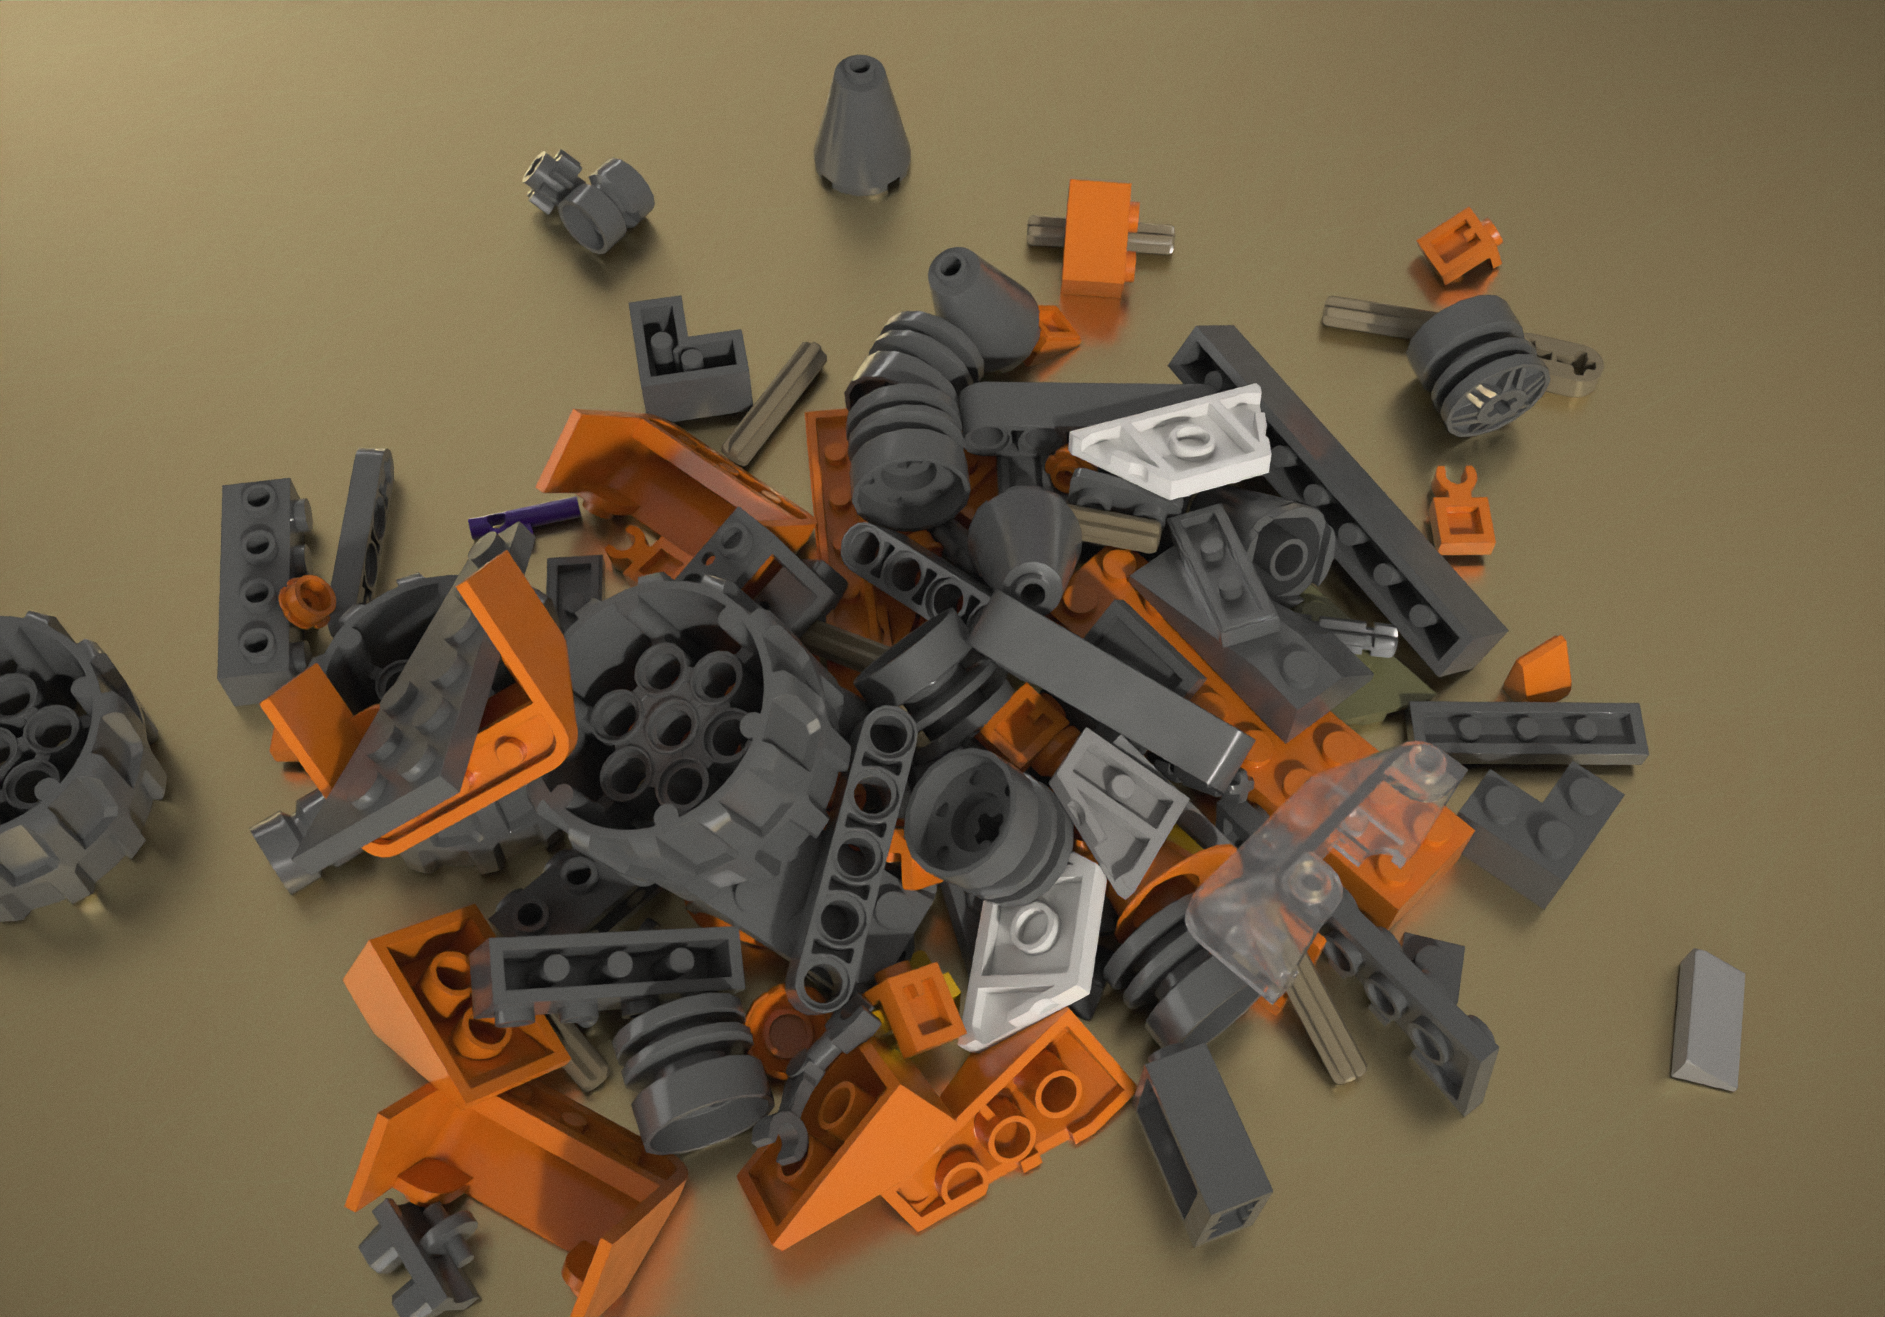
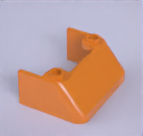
[535,409,817,600]
[259,550,578,857]
[344,1079,688,1317]

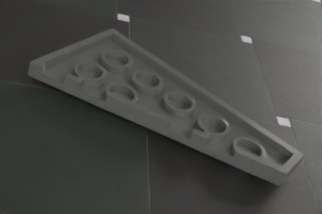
[291,521,536,876]

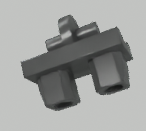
[358,1198,480,1317]

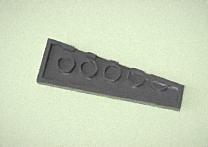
[1216,799,1500,1117]

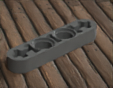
[328,448,394,638]

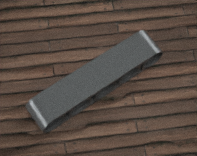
[958,382,1218,456]
[841,522,1036,685]
[965,589,1256,793]
[785,705,918,1015]

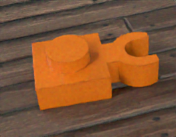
[1429,466,1496,555]
[604,525,694,588]

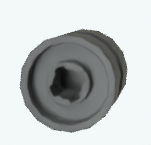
[558,158,655,254]
[249,788,364,895]

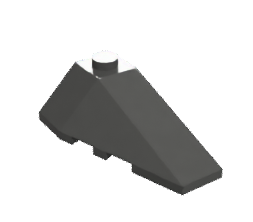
[1129,546,1374,744]

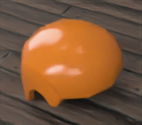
[744,983,834,1080]

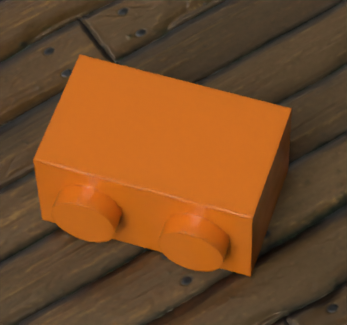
[1060,179,1140,298]

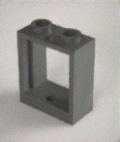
[675,506,837,655]
[1132,1042,1273,1248]

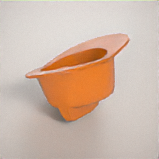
[1105,840,1240,944]

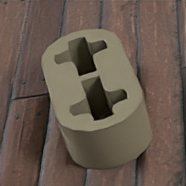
[1524,333,1604,397]

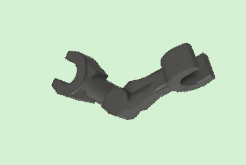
[751,990,882,1166]

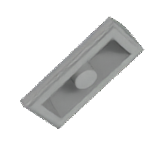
[1671,948,1745,1092]

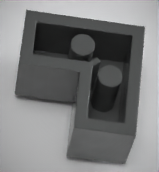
[628,295,753,422]
[1457,761,1625,910]

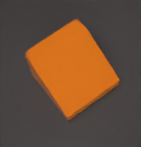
[1023,305,1082,367]
[1502,634,1572,702]

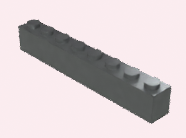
[1167,325,1509,677]

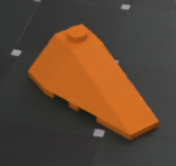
[880,1007,1137,1232]

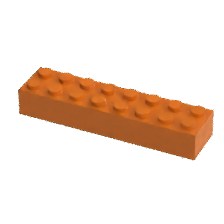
[1045,545,1475,931]

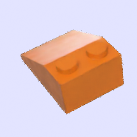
[343,903,571,1111]
[736,1035,957,1251]

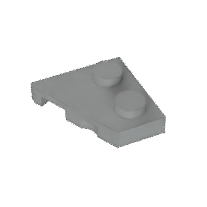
[1048,727,1190,900]

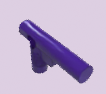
[468,496,582,540]

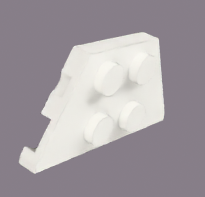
[1068,383,1272,500]
[958,852,1107,1053]

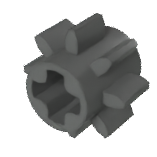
[523,149,586,215]

